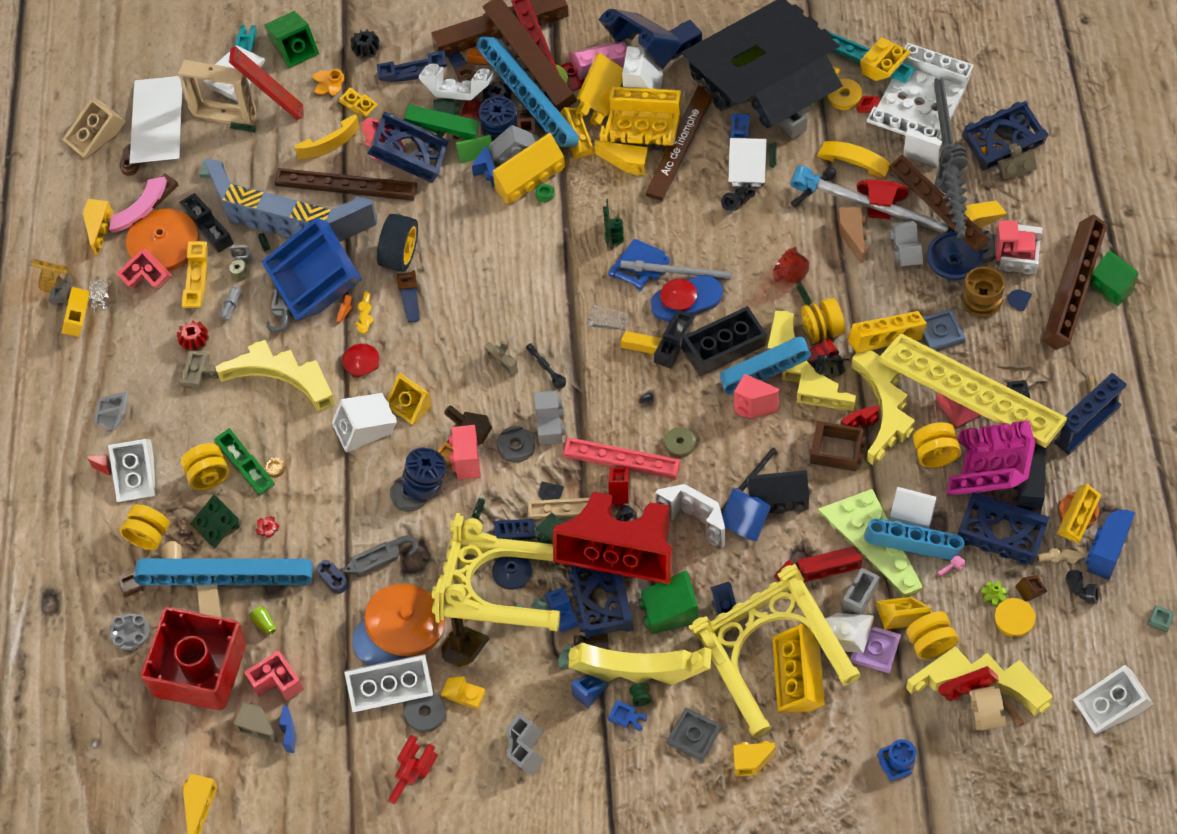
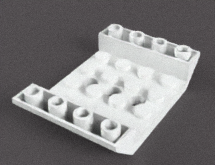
[867,43,974,140]

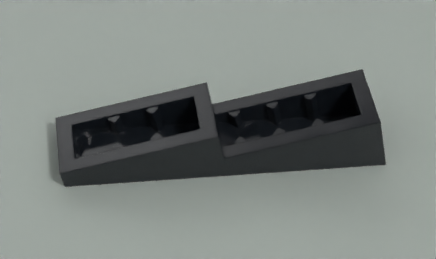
[180,193,234,253]

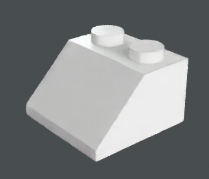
[889,487,936,529]
[826,613,874,653]

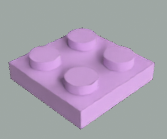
[850,626,901,673]

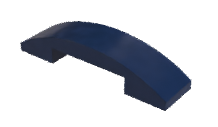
[377,50,447,82]

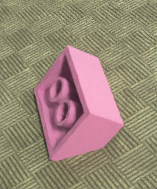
[568,41,627,80]

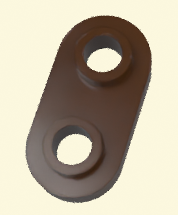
[120,144,141,176]

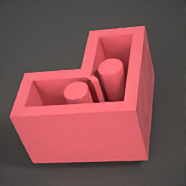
[994,220,1036,261]
[116,248,173,289]
[449,425,481,480]
[244,650,304,701]

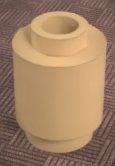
[162,541,182,559]

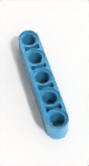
[720,337,811,395]
[864,519,964,560]

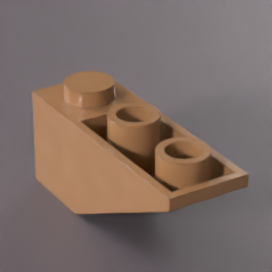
[838,207,868,263]

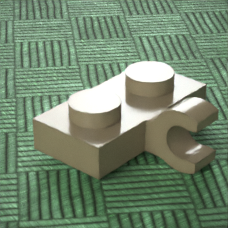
[998,143,1037,180]
[484,340,518,377]
[180,351,218,388]

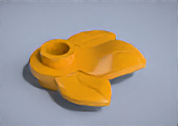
[312,69,345,96]

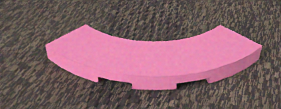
[109,177,167,233]

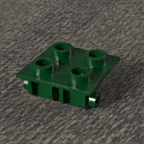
[603,199,624,250]
[190,494,240,549]

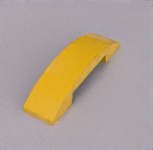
[294,114,359,159]
[817,141,891,179]
[182,241,208,308]

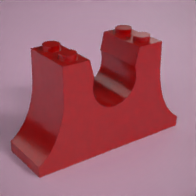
[553,492,672,584]

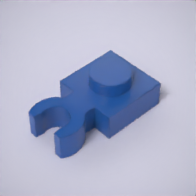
[608,700,647,731]

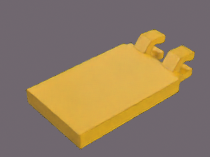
[575,53,623,126]

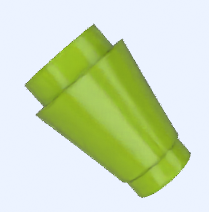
[249,606,277,637]

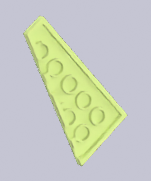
[818,489,923,597]

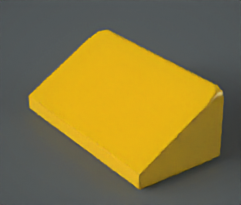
[621,331,662,354]

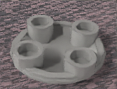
[109,613,150,651]

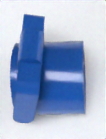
[877,739,916,781]

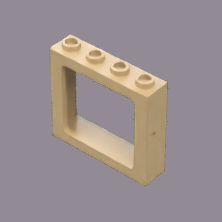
[177,60,257,128]

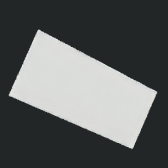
[129,76,182,164]

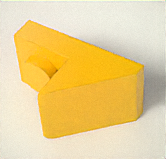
[440,676,486,710]

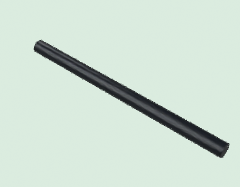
[720,447,777,515]

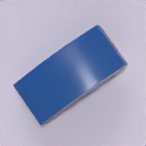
[731,114,750,139]
[545,587,579,632]
[279,705,296,753]

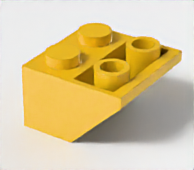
[860,37,910,81]

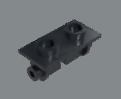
[810,355,849,375]

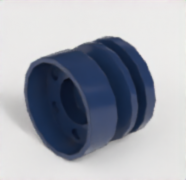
[479,96,517,141]
[401,447,446,500]

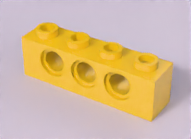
[848,311,927,353]

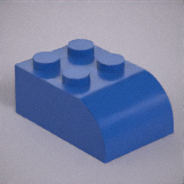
[1085,510,1135,580]

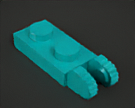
[235,25,257,53]

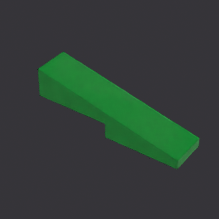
[403,104,480,140]
[214,428,275,496]

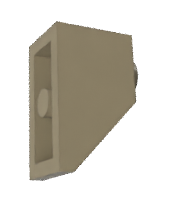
[234,702,277,743]

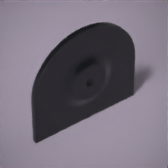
[539,481,564,500]

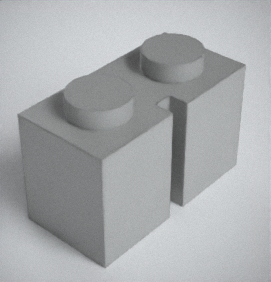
[842,568,880,614]

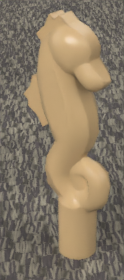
[1037,545,1089,565]

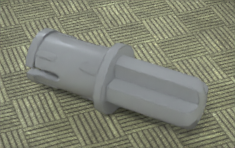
[219,286,242,321]

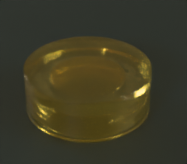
[265,458,285,478]

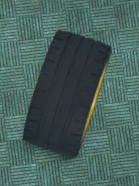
[377,214,418,272]

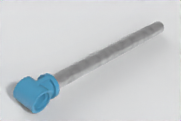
[790,166,949,233]

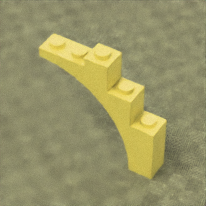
[215,340,335,411]
[851,350,915,465]

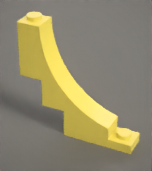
[768,310,856,412]
[569,643,711,686]
[906,646,1053,716]

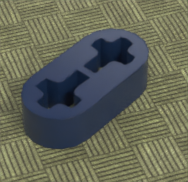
[317,560,348,594]

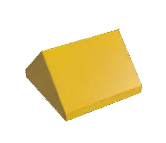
[386,373,432,425]
[876,597,931,630]

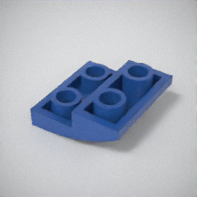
[722,488,771,541]

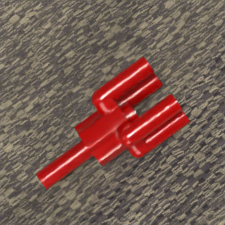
[388,735,438,805]

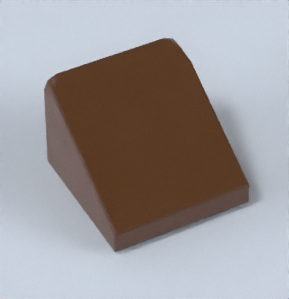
[1016,575,1047,602]

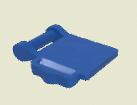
[608,239,670,290]

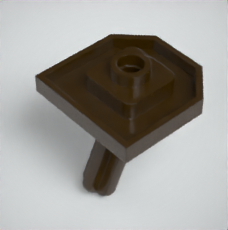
[444,405,492,446]
[441,618,490,667]

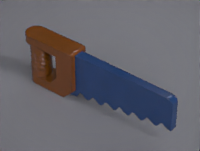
[447,51,476,83]
[397,270,420,323]

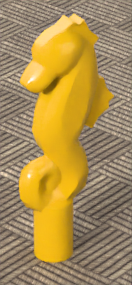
[355,292,374,335]

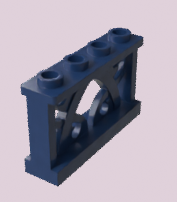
[962,101,1048,171]
[367,112,449,183]
[1054,373,1127,455]
[957,492,1049,566]
[568,565,634,639]

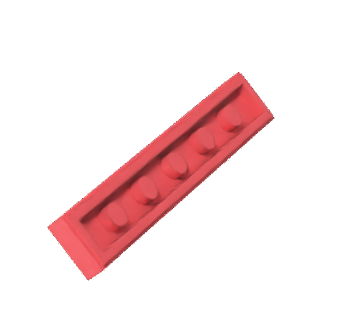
[563,437,680,479]

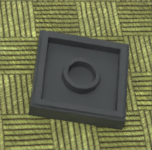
[666,707,722,762]

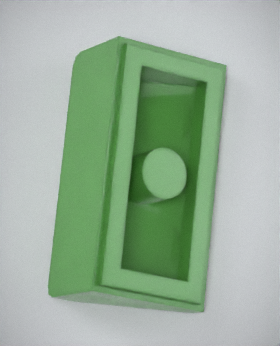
[456,135,492,163]

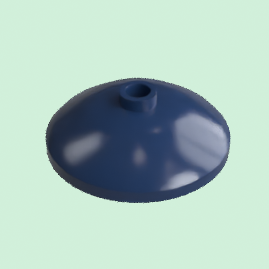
[927,231,983,280]

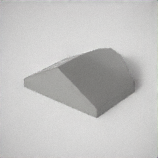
[94,391,129,430]

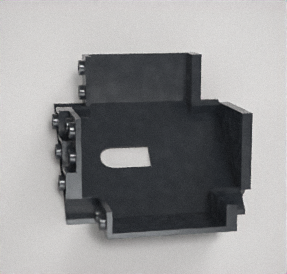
[681,0,843,129]

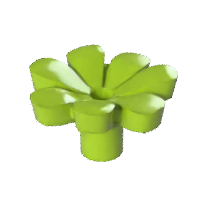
[980,581,1007,607]

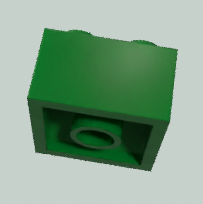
[1089,250,1139,306]

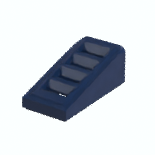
[494,519,536,541]

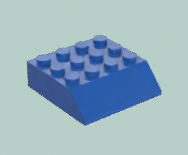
[261,217,362,321]

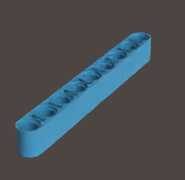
[477,37,579,147]
[134,558,313,585]

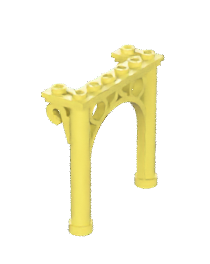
[432,513,560,631]
[689,564,861,738]

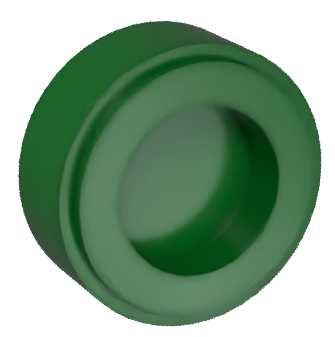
[536,184,554,202]

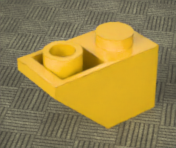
[733,741,776,777]

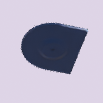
[1008,290,1032,311]

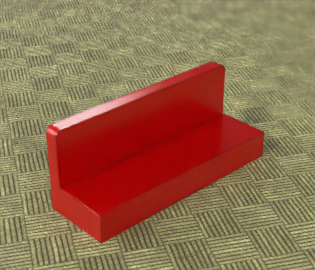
[797,546,863,583]

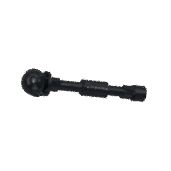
[791,167,836,208]
[526,343,566,389]

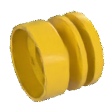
[801,297,845,344]

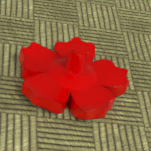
[255,515,279,538]

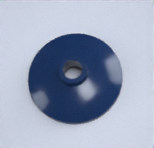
[492,557,532,590]

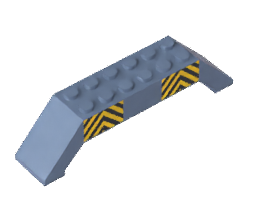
[205,158,378,242]

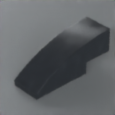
[654,310,695,369]

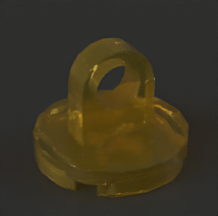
[31,259,68,292]

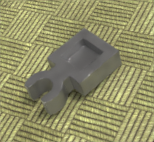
[48,274,72,305]

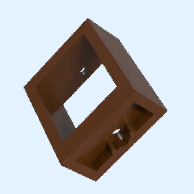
[810,421,866,471]

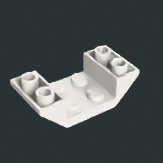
[419,64,495,100]
[655,484,725,548]

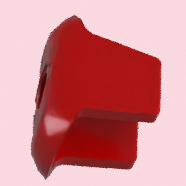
[856,179,909,220]

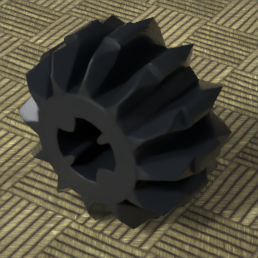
[351,29,380,58]
[482,81,512,102]

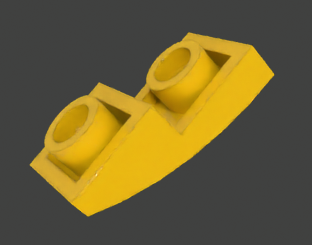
[339,87,378,117]

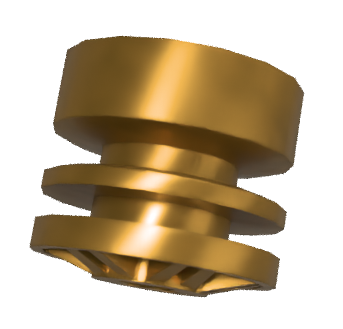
[962,267,1005,317]

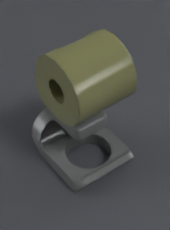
[229,245,252,281]

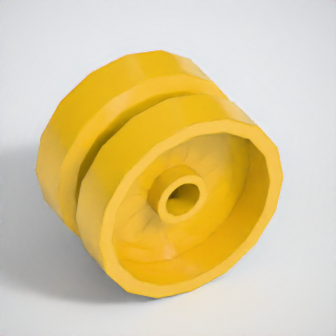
[913,422,961,468]
[180,443,230,491]
[119,504,170,550]
[906,611,959,660]

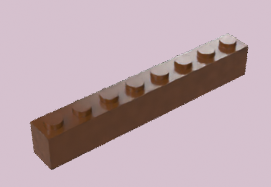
[431,0,569,56]
[482,0,577,112]
[1042,214,1108,350]

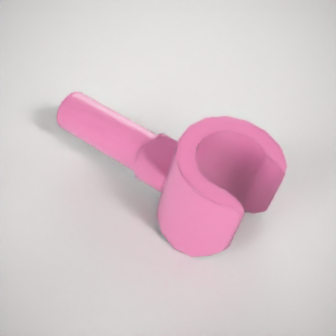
[938,556,965,576]

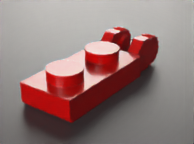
[938,666,999,702]

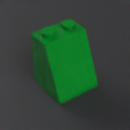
[264,10,319,68]
[638,571,698,634]

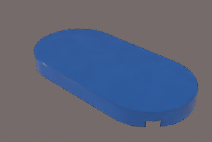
[651,275,723,322]

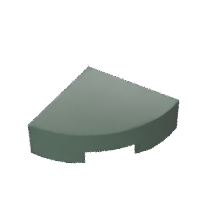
[558,643,572,670]

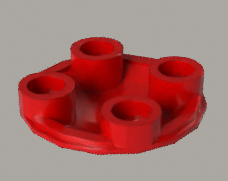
[660,279,697,311]
[342,343,380,378]

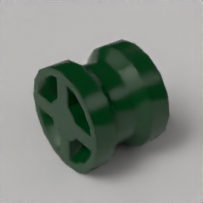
[629,683,653,707]

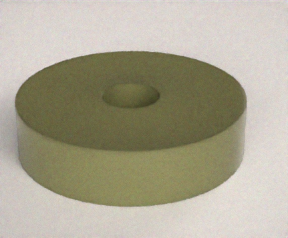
[665,427,696,458]

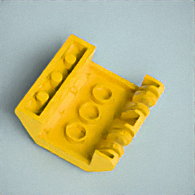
[600,87,682,146]

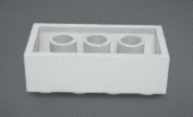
[344,653,433,712]

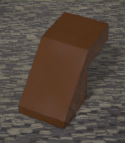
[517,109,536,135]

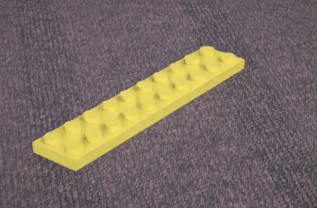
[879,333,1067,448]

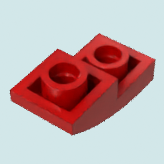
[840,406,880,429]

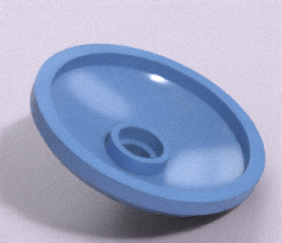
[352,619,406,665]

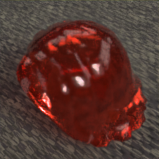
[773,247,810,284]

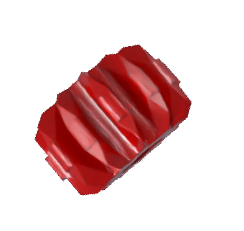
[176,320,209,351]

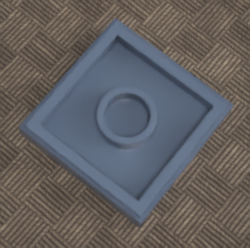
[922,309,966,351]

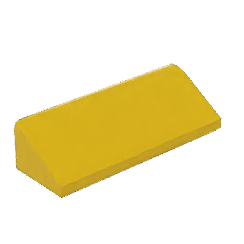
[560,107,595,159]
[1057,484,1101,543]

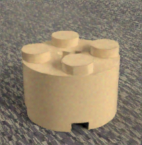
[969,685,1006,731]

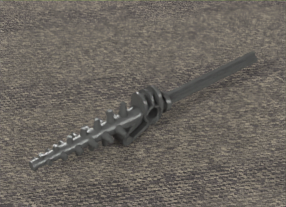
[934,78,968,239]

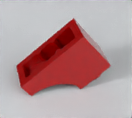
[608,467,629,506]

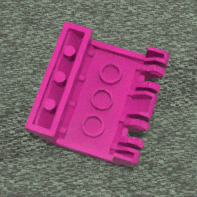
[946,420,1035,496]

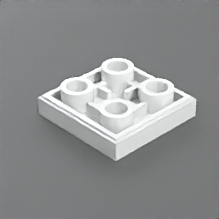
[903,129,942,168]

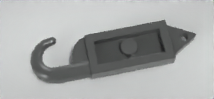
[266,285,291,333]
[343,535,418,577]

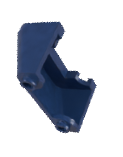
[598,9,681,69]

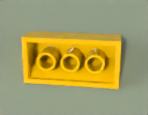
[493,133,565,205]
[772,624,825,713]

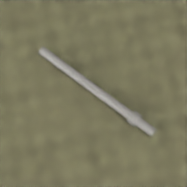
[620,260,731,279]

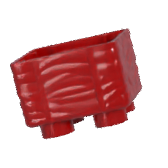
[140,607,246,710]

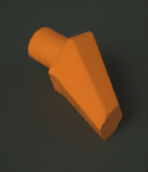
[336,295,352,322]

